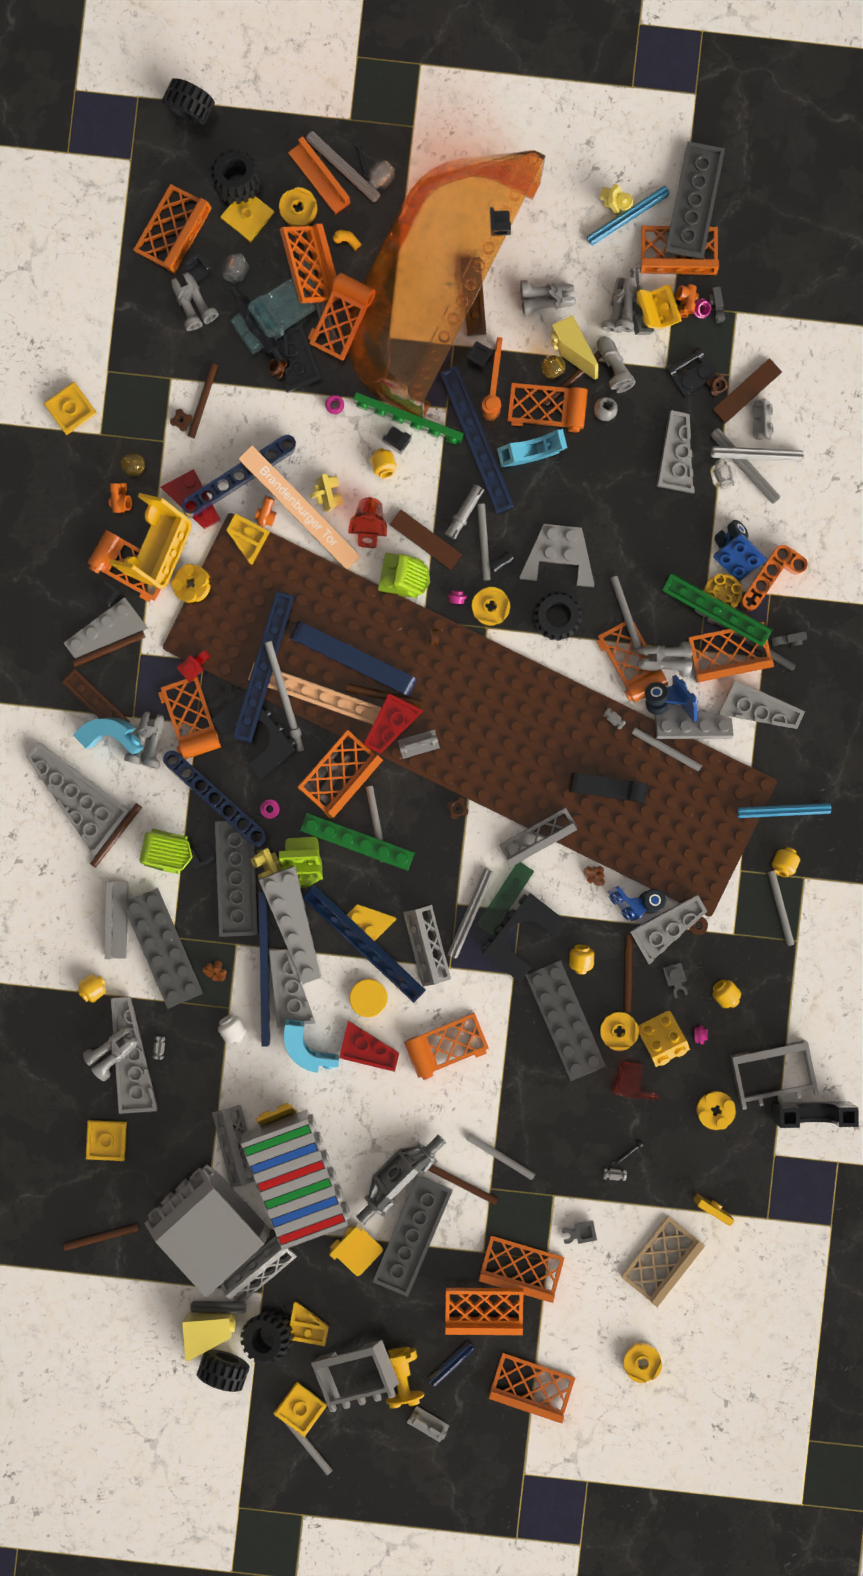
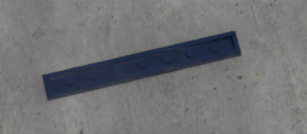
[439,365,514,514]
[232,591,295,743]
[302,885,426,1003]
[259,892,271,1047]

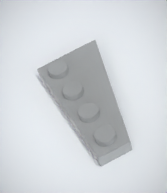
[656,410,694,494]
[64,597,149,659]
[719,680,805,729]
[655,704,734,739]
[630,894,707,964]
[269,949,316,1028]

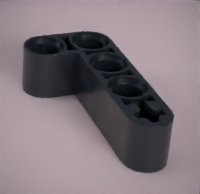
[569,773,648,803]

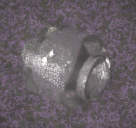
[367,159,396,189]
[221,253,249,284]
[710,459,738,490]

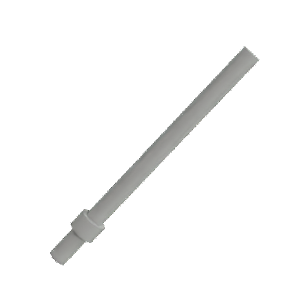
[264,640,304,752]

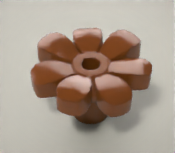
[584,866,605,886]
[202,961,227,981]

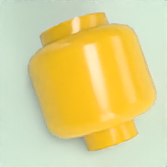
[370,448,397,479]
[772,847,800,877]
[569,944,594,974]
[77,974,106,1002]
[712,980,741,1008]

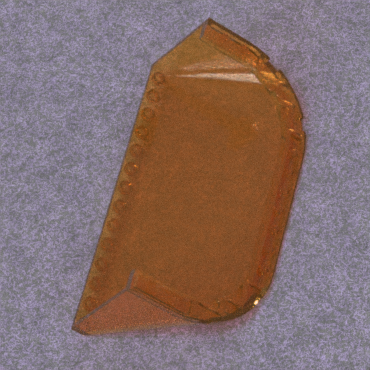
[346,150,546,418]

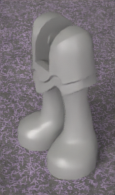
[171,272,219,331]
[601,277,637,333]
[520,280,576,317]
[597,336,636,393]
[637,641,692,677]
[124,711,164,769]
[299,747,351,804]
[83,1027,139,1081]

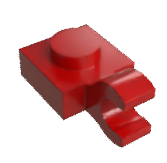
[177,651,211,682]

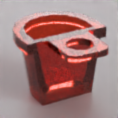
[348,497,387,548]
[611,1062,659,1100]

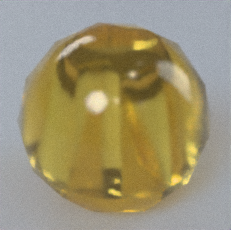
[541,355,566,379]
[121,452,145,477]

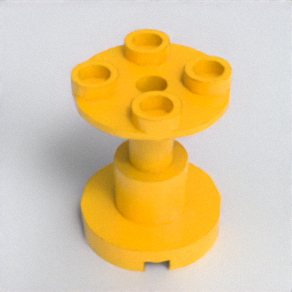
[386,1347,424,1409]

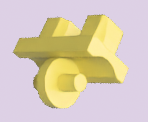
[600,184,633,215]
[310,474,343,512]
[250,848,282,879]

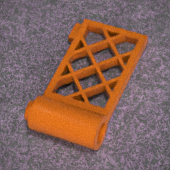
[308,273,376,361]
[481,337,503,421]
[508,383,588,432]
[87,530,161,602]
[596,621,668,703]
[158,676,221,760]
[404,1013,489,1080]

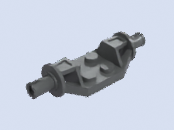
[356,1134,446,1225]

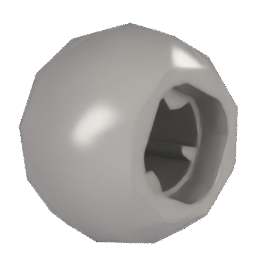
[594,397,618,421]

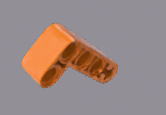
[740,545,808,611]

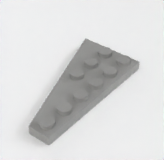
[26,741,130,857]

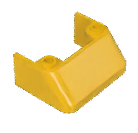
[109,493,192,589]

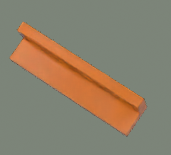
[288,136,350,215]

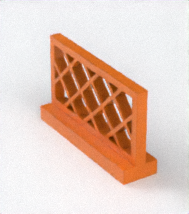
[133,184,212,274]
[280,224,340,304]
[640,226,719,275]
[688,622,774,683]
[297,730,383,818]
[478,1236,565,1303]
[445,1288,523,1335]
[487,1353,575,1424]

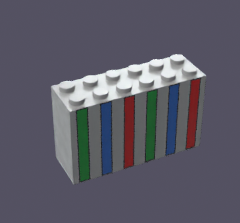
[241,1109,350,1250]

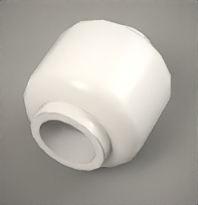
[218,1015,246,1044]

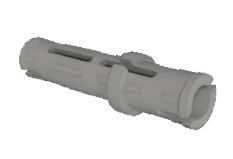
[445,484,484,540]

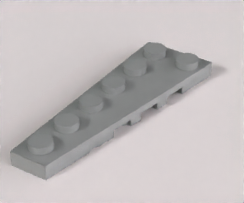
[259,865,321,984]
[111,997,158,1114]

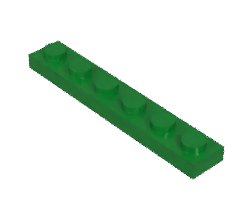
[353,392,464,445]
[662,573,773,647]
[300,813,415,871]

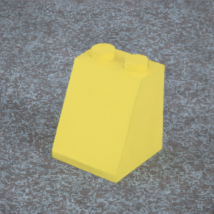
[182,1313,237,1361]

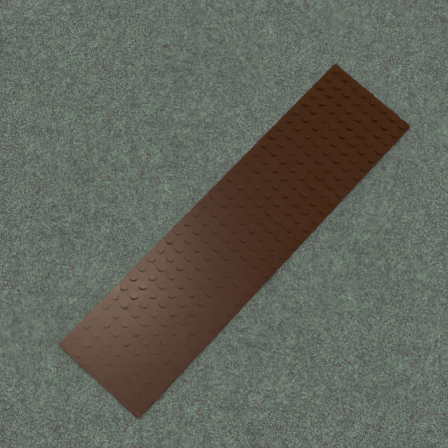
[163,513,777,917]

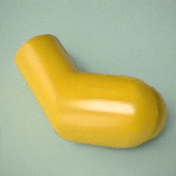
[333,230,361,250]

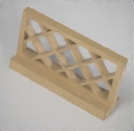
[621,1216,705,1308]

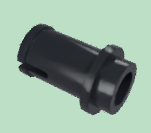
[490,551,515,573]

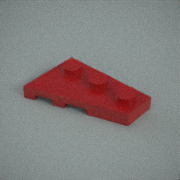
[160,469,221,529]
[363,694,423,754]
[339,1020,400,1072]

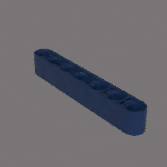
[182,435,296,517]
[290,621,417,696]
[163,750,266,847]

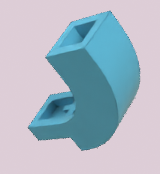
[497,429,567,467]
[73,717,144,754]
[284,1019,339,1073]

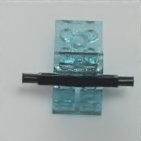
[229,278,316,362]

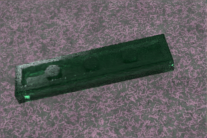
[476,862,534,935]

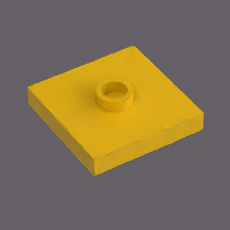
[221,196,274,242]
[43,382,97,435]
[86,1120,127,1161]
[693,1193,735,1226]
[273,1381,327,1437]

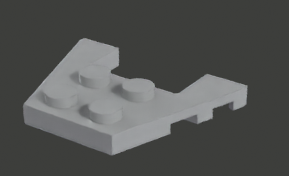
[519,524,594,587]

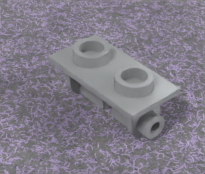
[753,399,774,440]
[398,730,440,759]
[407,1406,450,1442]

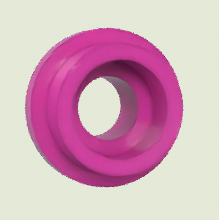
[693,298,711,318]
[325,395,344,415]
[447,590,467,604]
[260,799,280,819]
[694,1025,708,1045]

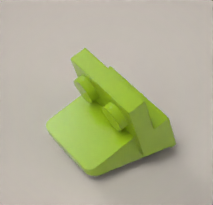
[378,552,430,599]
[139,828,192,874]
[279,837,323,888]

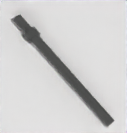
[694,609,796,671]

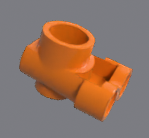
[675,284,699,318]
[109,483,132,513]
[254,495,277,527]

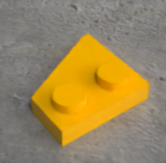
[227,513,270,565]
[347,904,396,941]
[290,1301,329,1346]

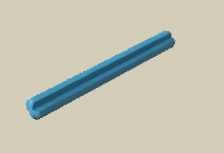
[587,186,670,245]
[737,803,831,818]

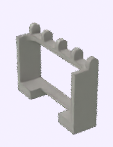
[730,1040,819,1110]
[311,1340,399,1412]

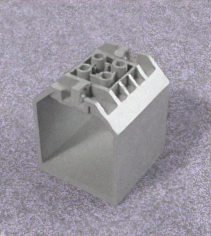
[144,1164,270,1297]

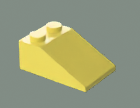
[550,315,598,380]

